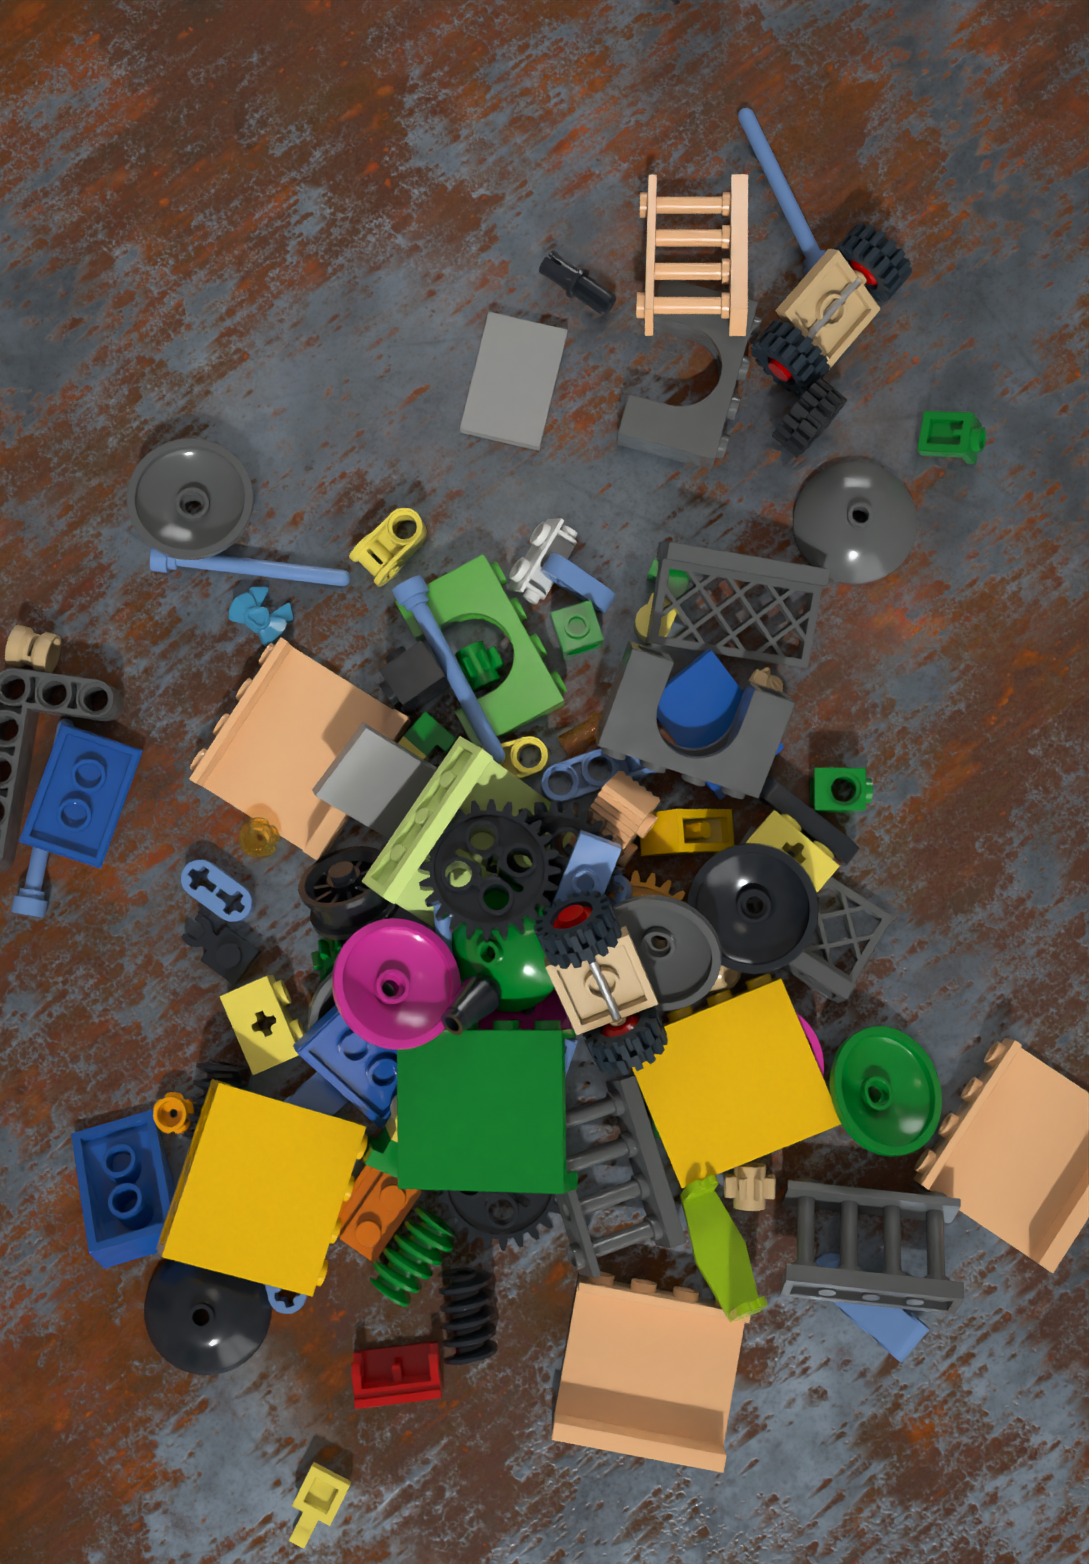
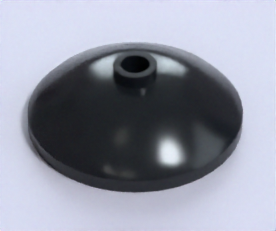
[687,843,819,974]
[144,1259,273,1375]

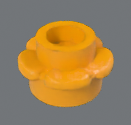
[153,1092,194,1134]

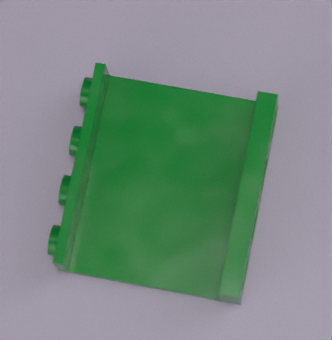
[397,1020,578,1194]

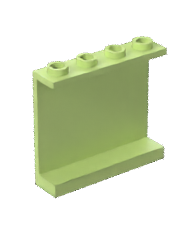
[362,736,573,956]

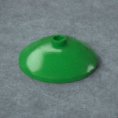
[452,883,555,1012]
[830,1026,942,1156]

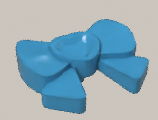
[228,587,293,646]

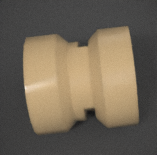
[5,624,61,673]

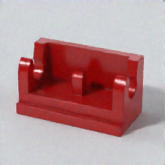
[351,1340,444,1409]

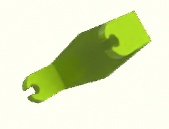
[680,1175,768,1323]

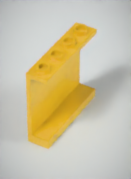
[632,973,841,1188]
[156,1079,368,1297]

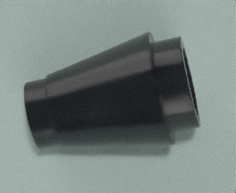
[441,973,502,1035]

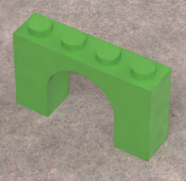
[395,554,567,748]

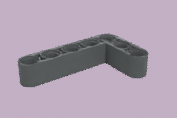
[0,668,123,874]

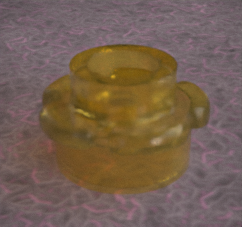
[239,817,280,858]

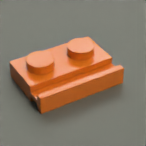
[338,1165,423,1262]

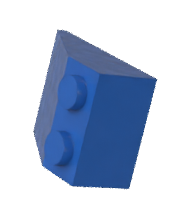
[71,1110,176,1269]

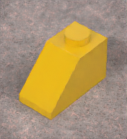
[640,809,734,856]

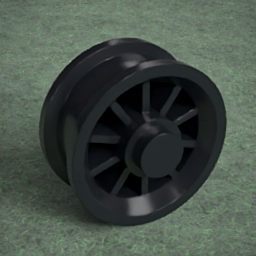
[298,846,399,940]

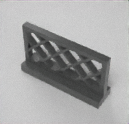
[646,541,830,669]
[739,826,894,1004]

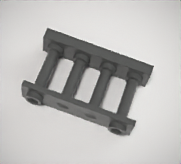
[555,1075,687,1278]
[780,1178,964,1315]

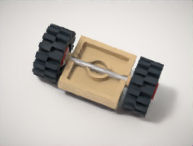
[750,223,912,396]
[534,890,668,1075]

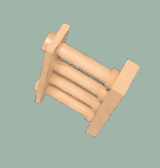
[636,174,748,336]

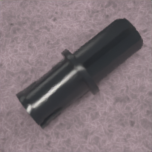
[539,250,616,315]

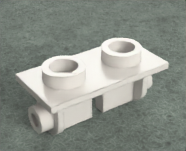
[507,518,578,605]

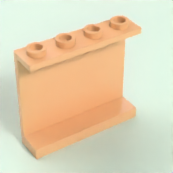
[189,637,411,861]
[914,1038,1089,1273]
[551,1271,751,1473]

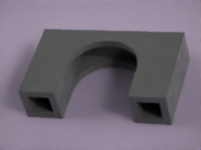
[617,280,762,470]
[594,640,795,799]

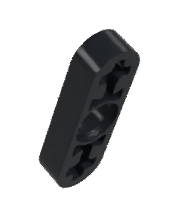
[757,776,860,866]

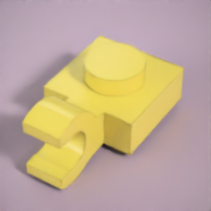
[289,1462,352,1549]

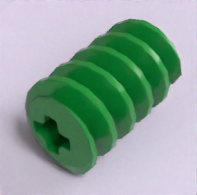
[369,1206,458,1307]

